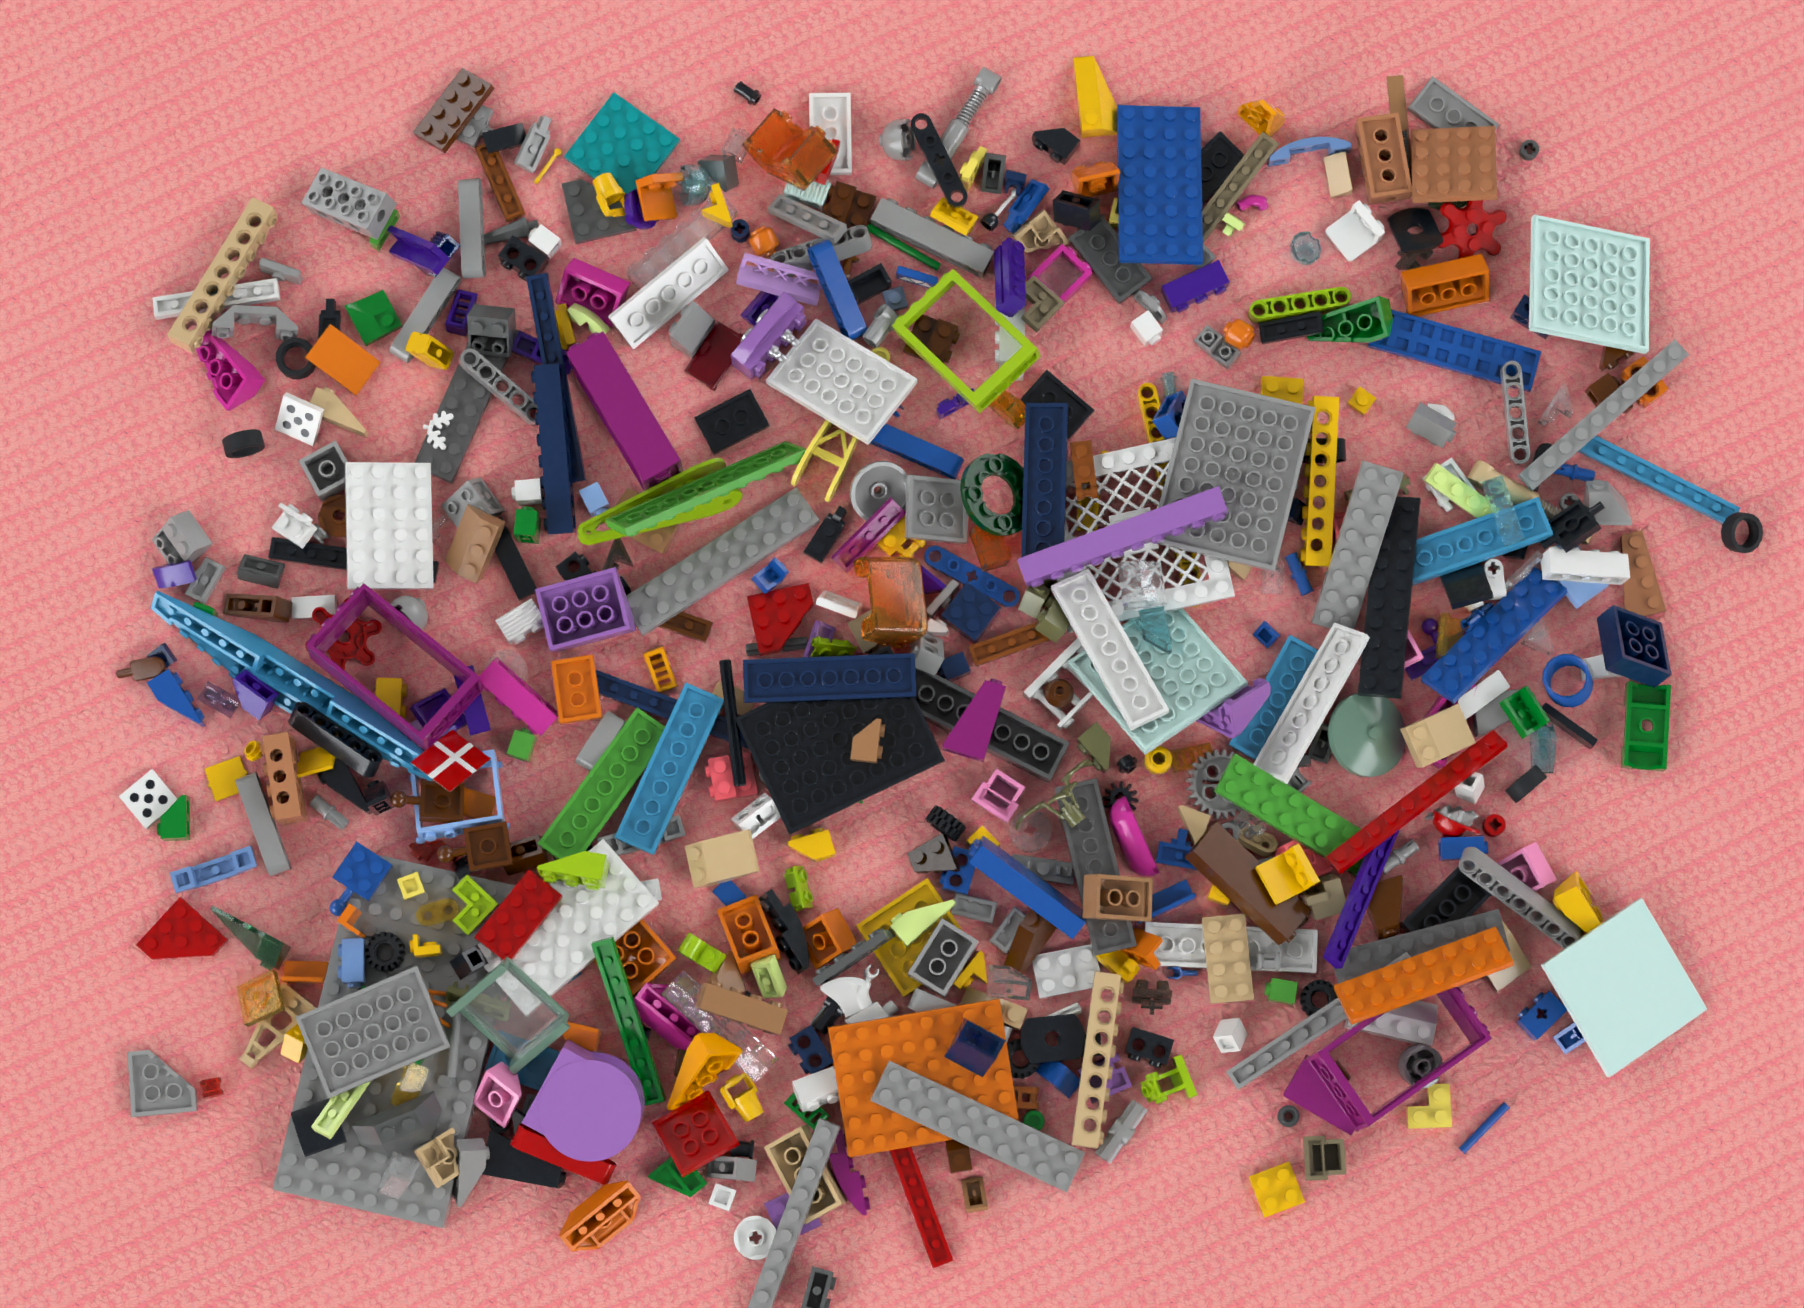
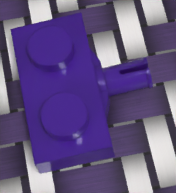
[936,388,975,420]

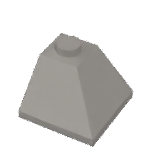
[1583,480,1632,525]

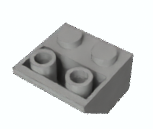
[668,301,715,358]
[152,510,213,564]

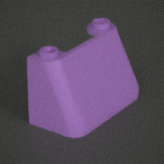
[1196,678,1271,739]

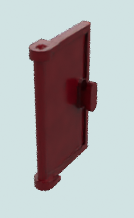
[684,321,743,391]

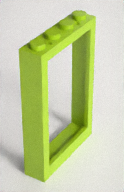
[892,269,1041,414]

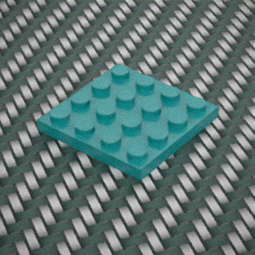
[564,92,680,194]

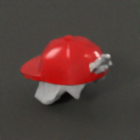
[1425,805,1480,837]

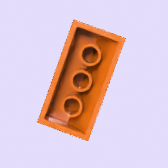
[1401,254,1489,317]

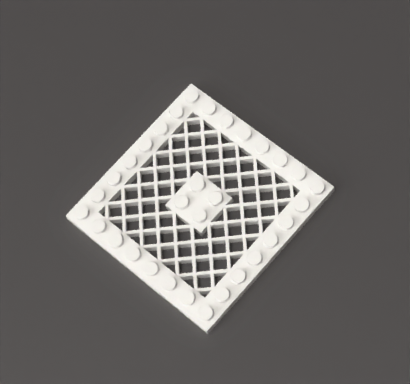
[1057,437,1235,633]

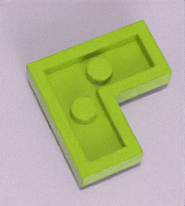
[452,875,499,936]

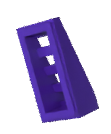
[445,289,478,336]

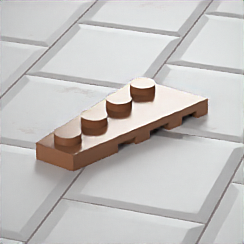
[1620,530,1666,617]

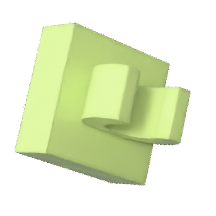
[1222,213,1246,236]

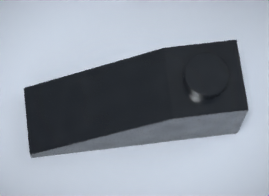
[317,758,373,815]
[363,780,394,816]

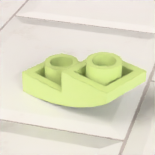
[567,303,610,334]

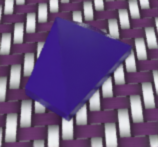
[911,559,946,594]

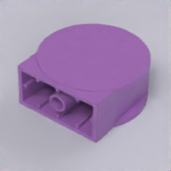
[522,1039,645,1162]

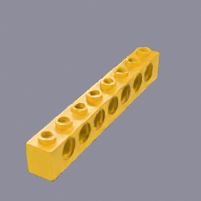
[1300,396,1339,567]

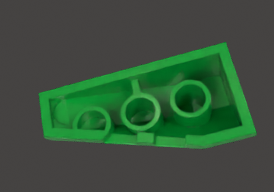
[1307,296,1393,343]

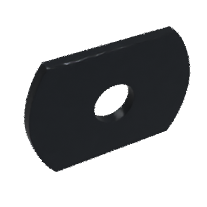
[1387,208,1443,253]
[1020,1014,1085,1064]

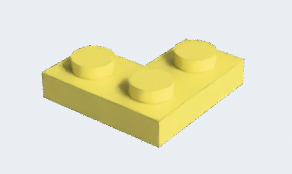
[960,146,988,191]
[1406,1083,1452,1129]

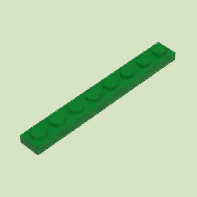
[591,937,666,1106]

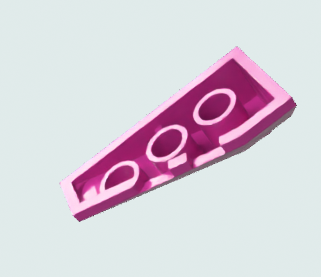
[196,329,265,411]

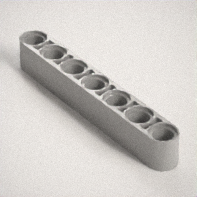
[1459,847,1583,949]

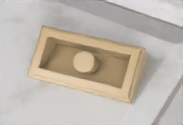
[1323,151,1353,198]

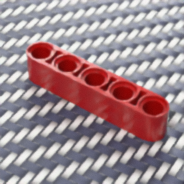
[510,1124,617,1185]

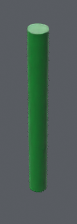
[867,223,941,271]

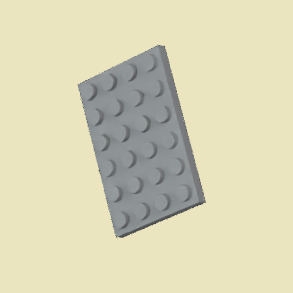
[295,966,451,1099]

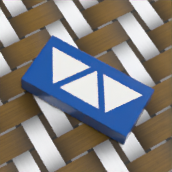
[896,266,938,288]

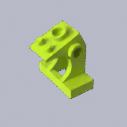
[1141,1054,1198,1104]

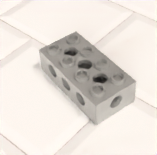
[302,167,397,240]

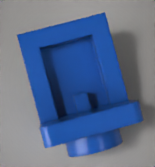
[752,557,789,594]

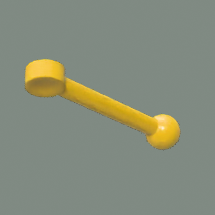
[534,148,562,184]

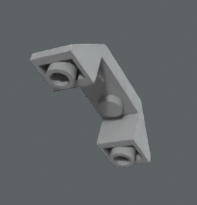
[212,305,298,341]

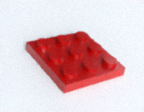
[652,1090,740,1177]

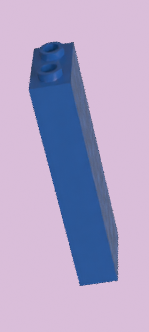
[968,835,1086,939]

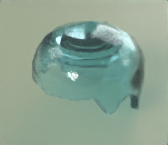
[1289,231,1321,265]

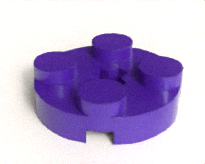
[624,188,659,230]

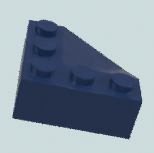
[1597,605,1672,688]

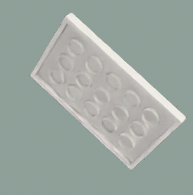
[766,319,918,445]
[345,462,434,589]

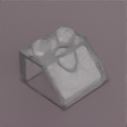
[1117,560,1167,610]

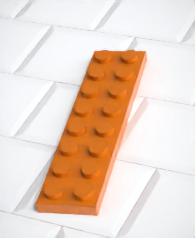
[1334,927,1514,1025]

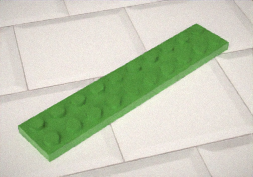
[605,441,806,537]

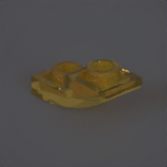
[390,1063,429,1106]

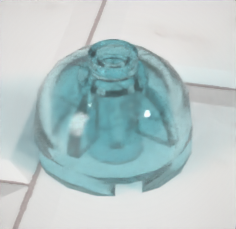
[678,164,713,206]

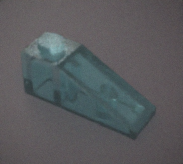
[1482,475,1525,547]

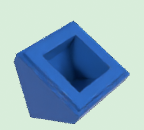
[1253,621,1280,649]

